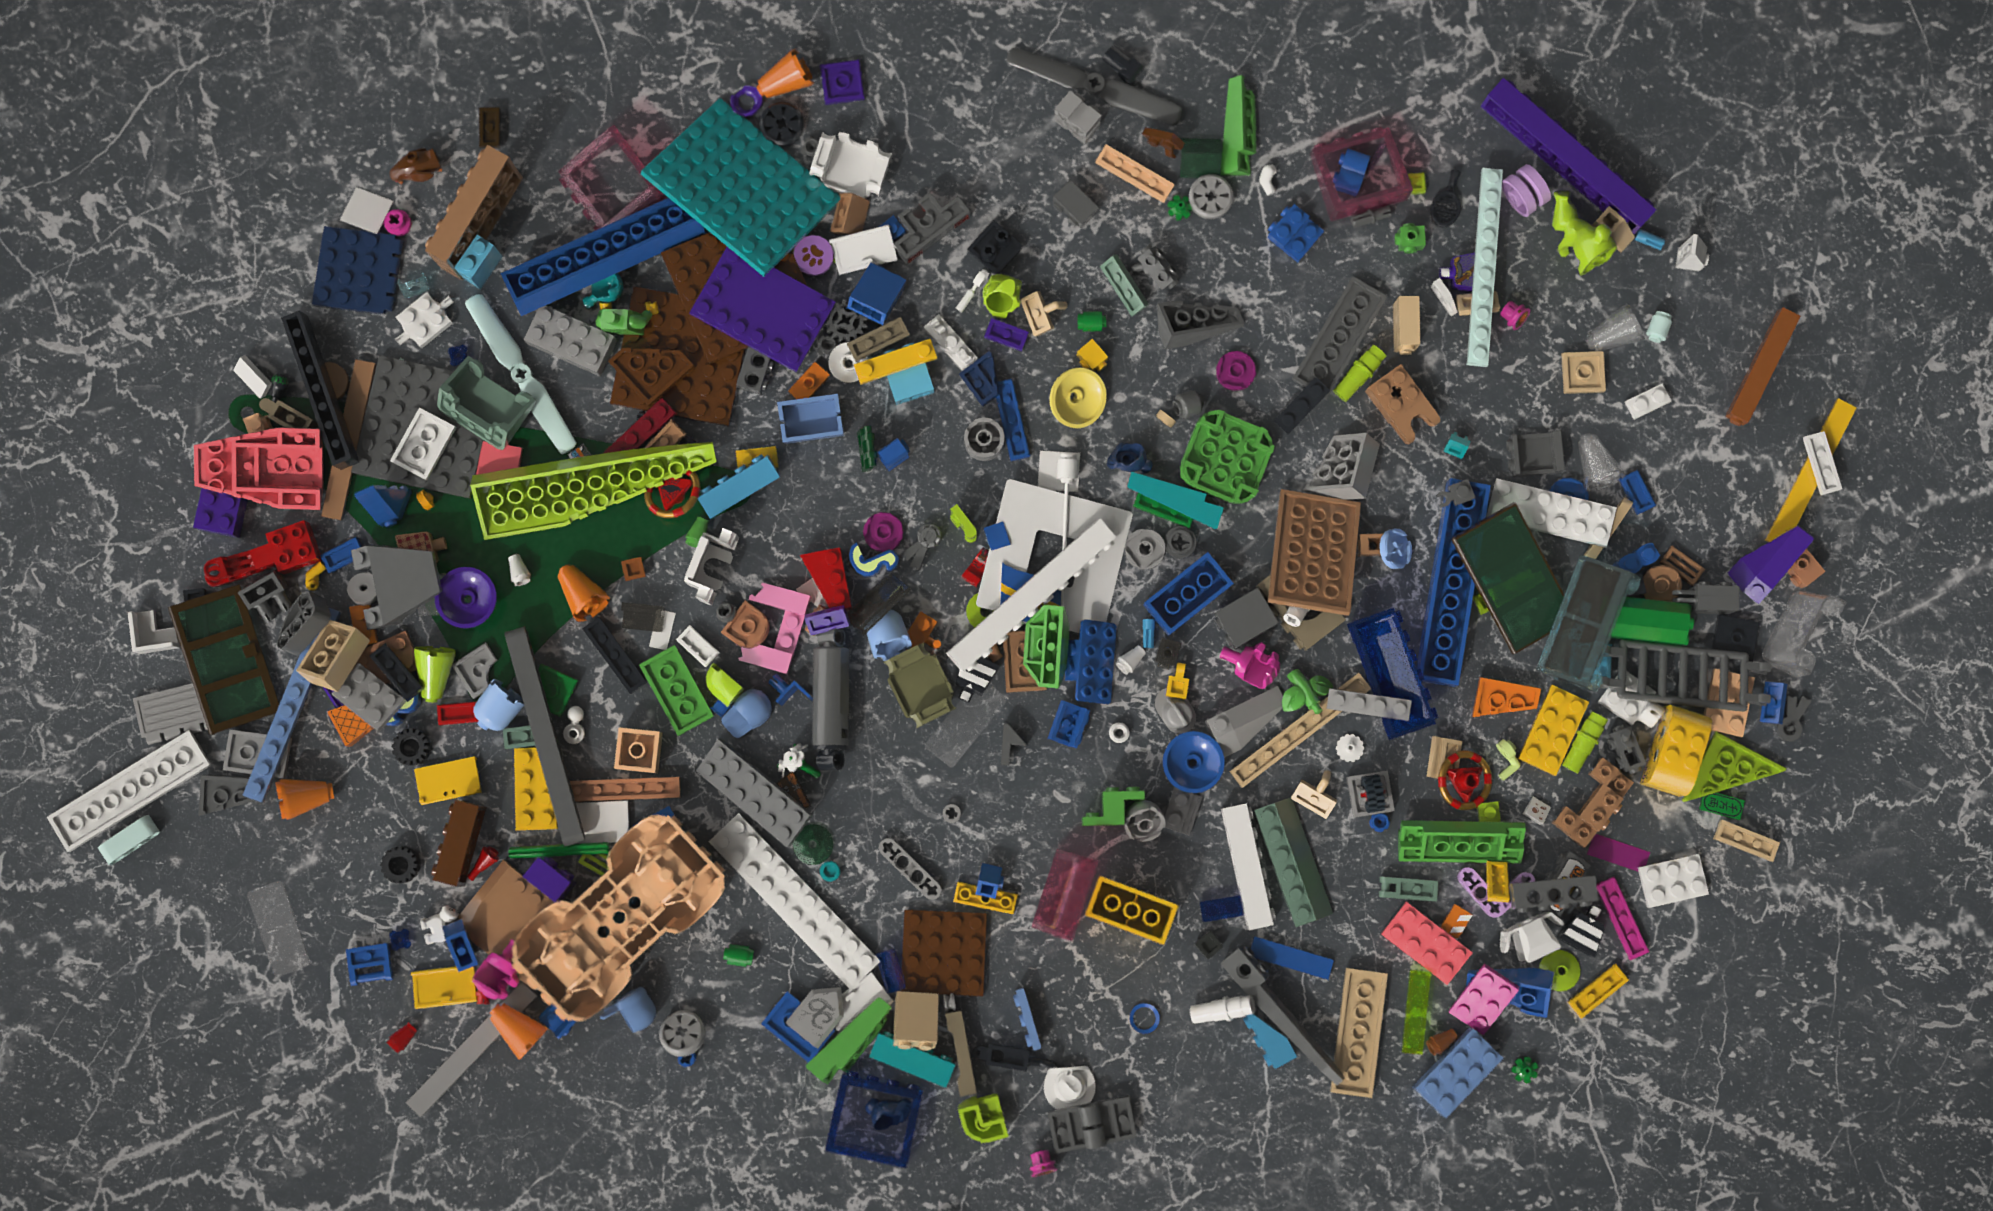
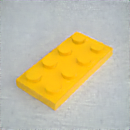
[1517,685,1589,776]
[514,748,558,831]

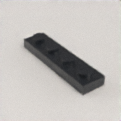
[582,617,647,694]

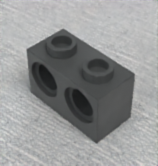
[736,347,775,395]

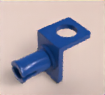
[768,674,813,706]

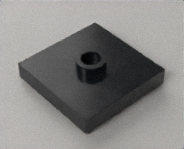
[1712,615,1759,662]

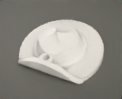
[1044,1066,1095,1109]

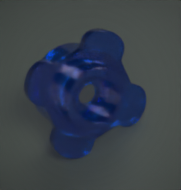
[448,345,468,367]
[389,929,411,951]

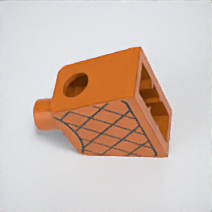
[327,705,374,747]

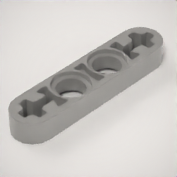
[879,838,942,900]

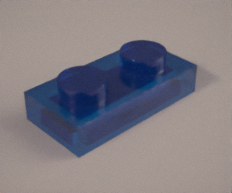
[1199,895,1244,922]
[875,949,906,994]

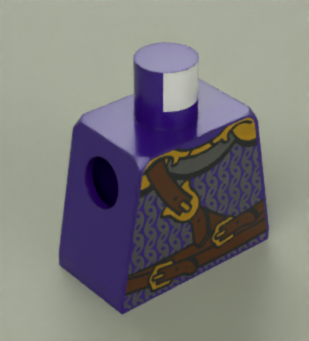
[1439,253,1475,292]

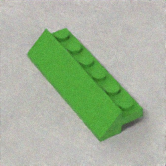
[1398,820,1526,863]

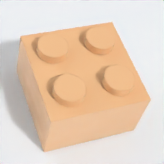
[614,728,663,774]

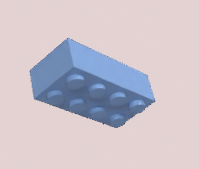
[1412,1027,1503,1118]

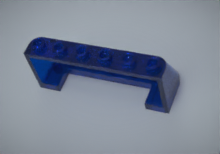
[1347,607,1439,740]

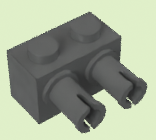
[238,569,293,623]

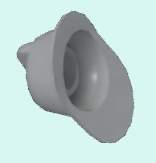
[1155,688,1196,734]

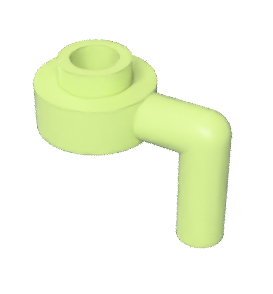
[1496,739,1521,781]

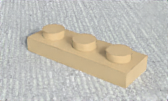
[1713,820,1780,862]

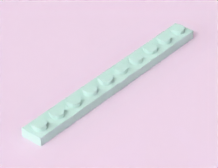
[1467,168,1503,367]

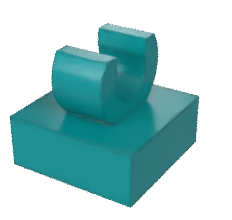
[1443,432,1471,459]

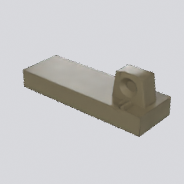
[847,317,910,362]

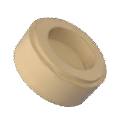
[1156,410,1176,428]

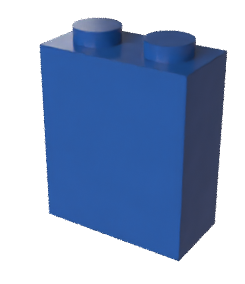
[847,262,906,325]

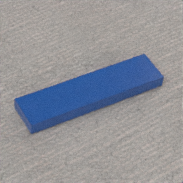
[996,379,1030,461]
[1251,936,1334,980]

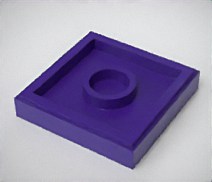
[820,60,865,105]

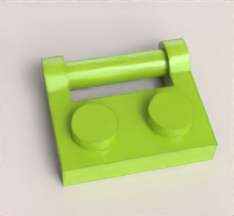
[950,504,977,543]

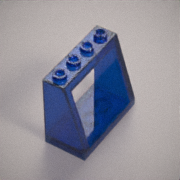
[825,1071,923,1169]

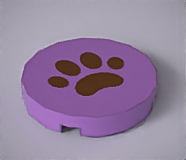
[794,235,834,276]

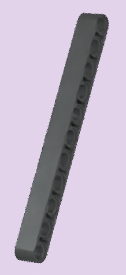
[505,626,586,846]

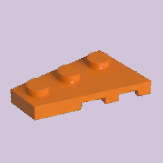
[1472,677,1541,717]

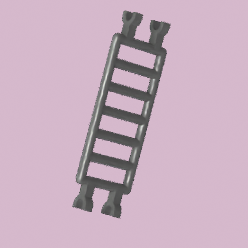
[1595,639,1772,712]

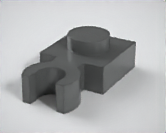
[1436,479,1475,508]

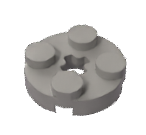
[1125,529,1165,570]

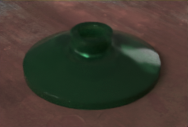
[792,824,833,865]

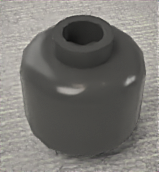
[1172,390,1204,419]

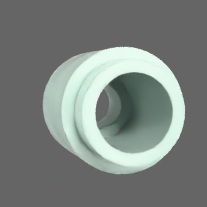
[1646,311,1672,343]

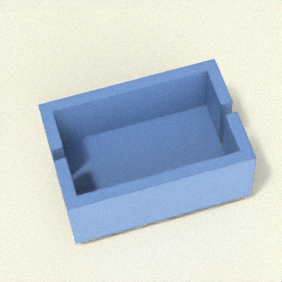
[777,394,844,444]

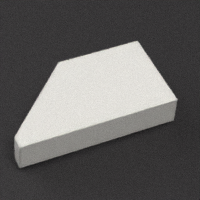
[1431,278,1458,316]

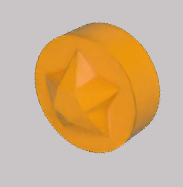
[416,490,434,510]

